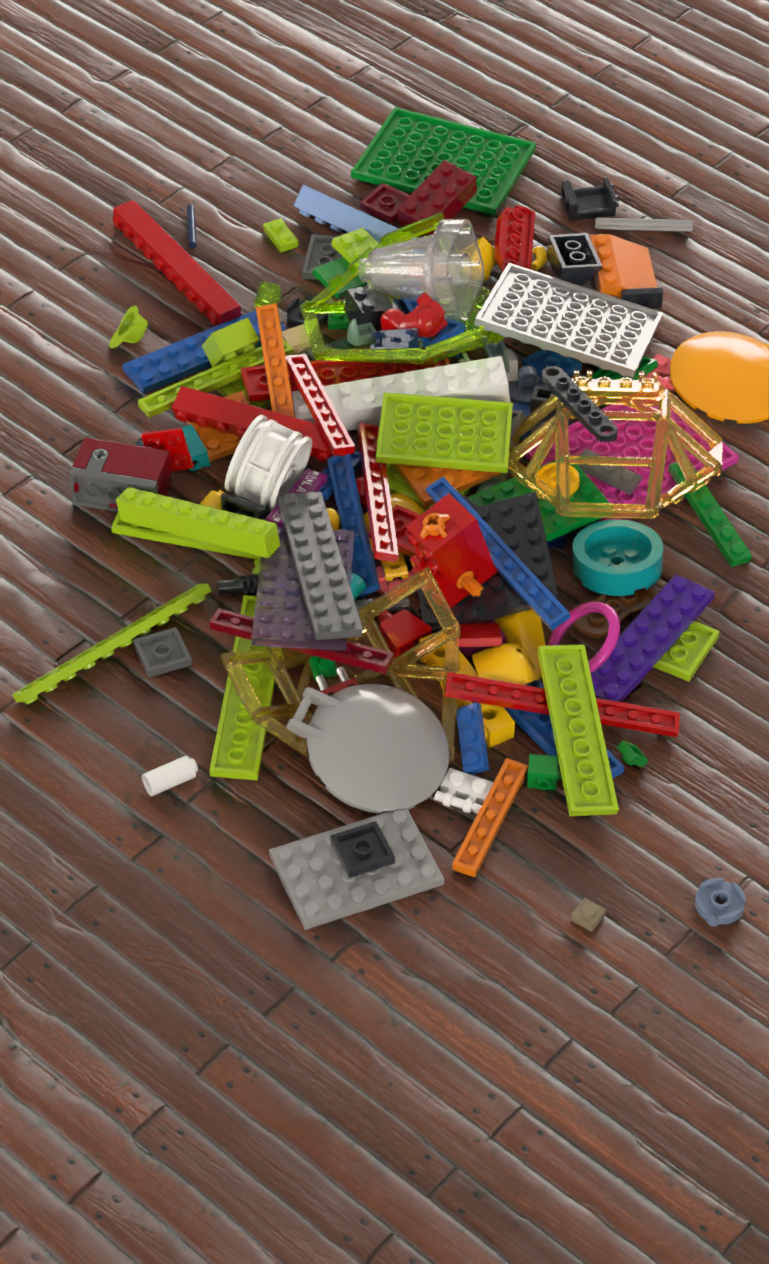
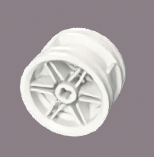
[225,415,313,511]

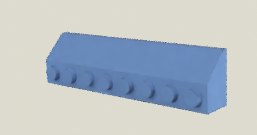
[294,185,447,259]

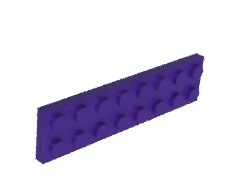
[591,574,715,702]

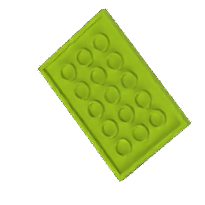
[376,392,513,473]

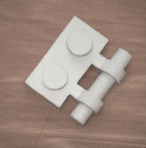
[434,768,494,814]

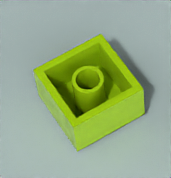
[202,318,259,367]

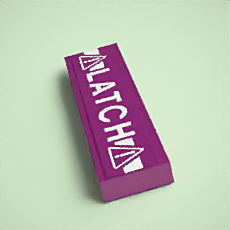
[266,469,327,530]

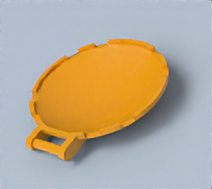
[670,331,769,424]

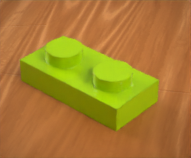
[263,218,298,253]

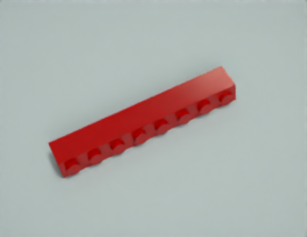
[172,386,333,462]

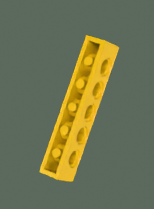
[418,630,515,748]

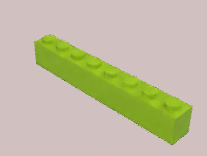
[116,487,280,558]

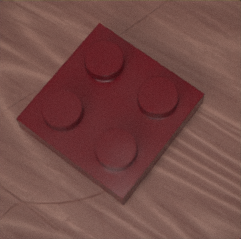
[360,183,410,224]

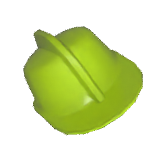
[109,305,148,349]

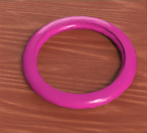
[547,602,620,673]

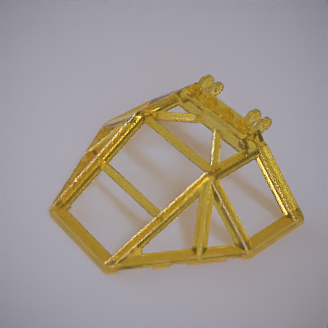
[508,370,722,519]
[220,567,460,762]

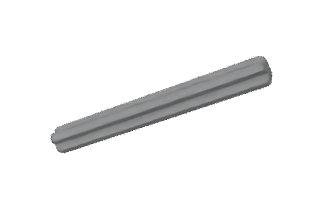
[595,218,693,232]

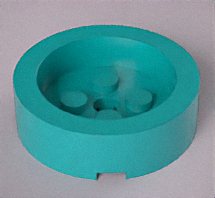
[572,520,663,596]

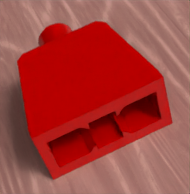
[378,610,432,663]

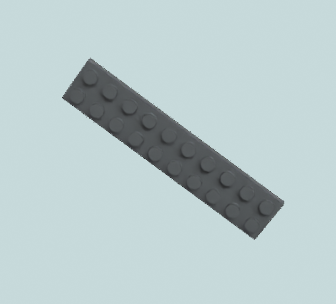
[277,491,363,640]

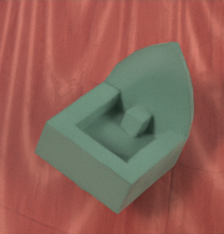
[347,319,377,346]

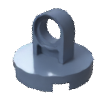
[508,366,541,406]

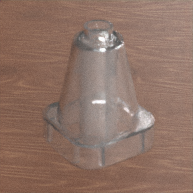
[359,219,484,320]

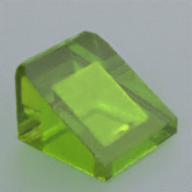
[254,281,281,306]

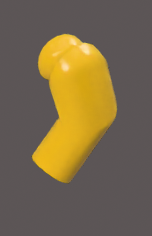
[531,246,548,272]

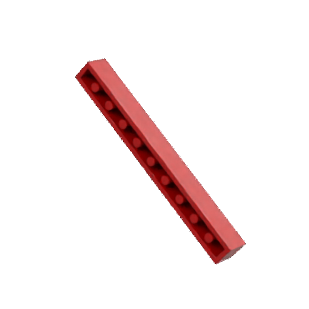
[112,200,241,326]

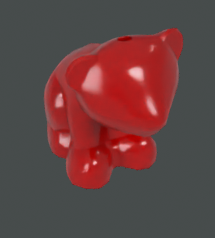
[380,292,448,338]

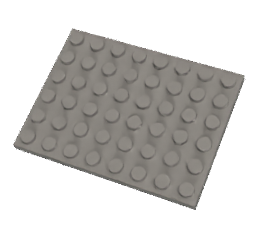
[474,263,663,377]

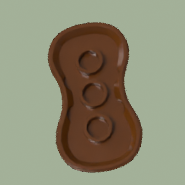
[569,587,658,638]

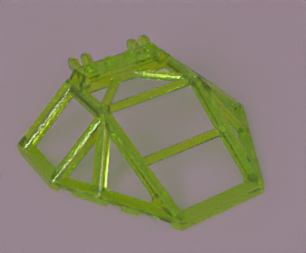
[300,212,505,364]

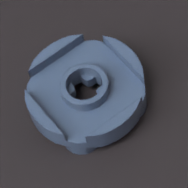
[695,878,746,926]

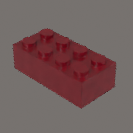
[397,160,477,242]

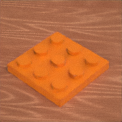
[187,391,250,462]

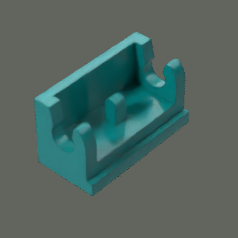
[182,424,210,471]

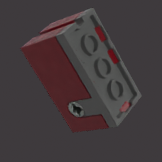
[69,437,172,512]

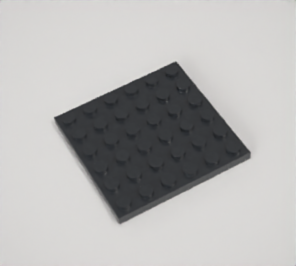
[415,492,560,634]

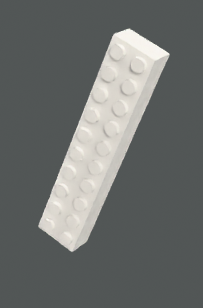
[292,356,510,431]

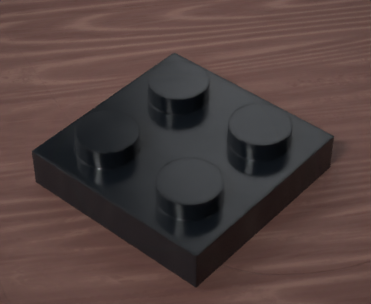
[330,821,395,878]

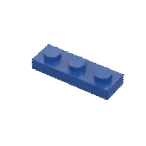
[456,702,489,775]

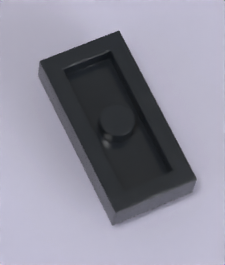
[621,287,663,309]

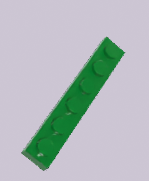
[668,459,752,567]

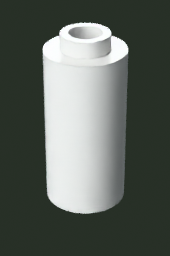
[142,755,198,796]

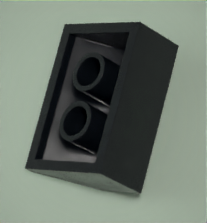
[547,233,602,286]

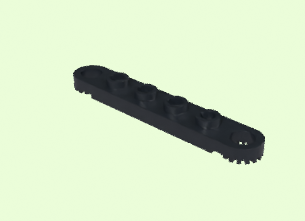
[542,366,618,443]

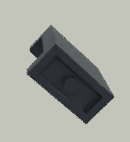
[561,177,619,221]

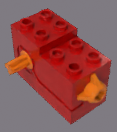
[405,493,497,611]

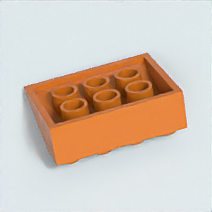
[590,234,657,299]

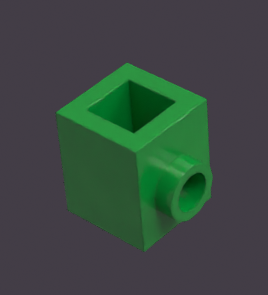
[527,754,562,790]

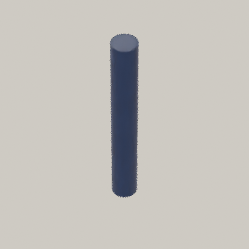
[187,205,197,248]

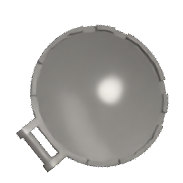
[286,684,449,813]

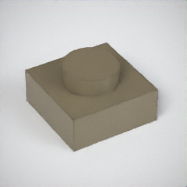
[571,898,606,932]

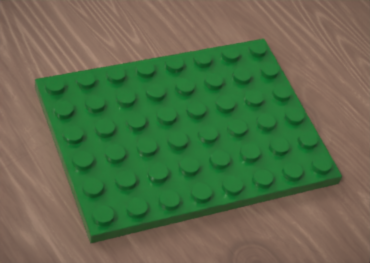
[351,107,536,216]

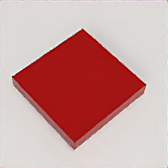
[452,623,502,647]

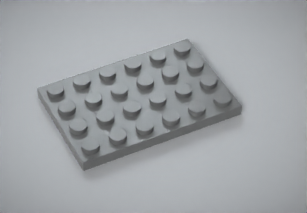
[269,809,444,930]

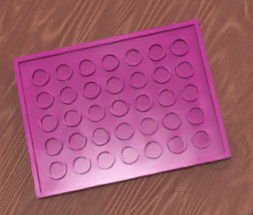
[523,383,739,522]

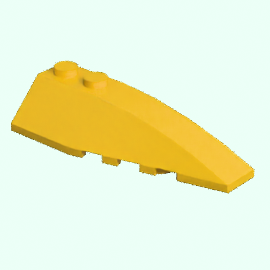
[495,609,546,676]

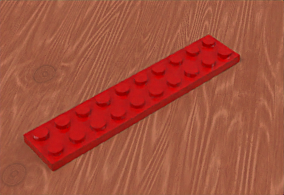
[241,349,450,402]

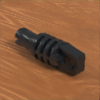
[217,573,279,596]

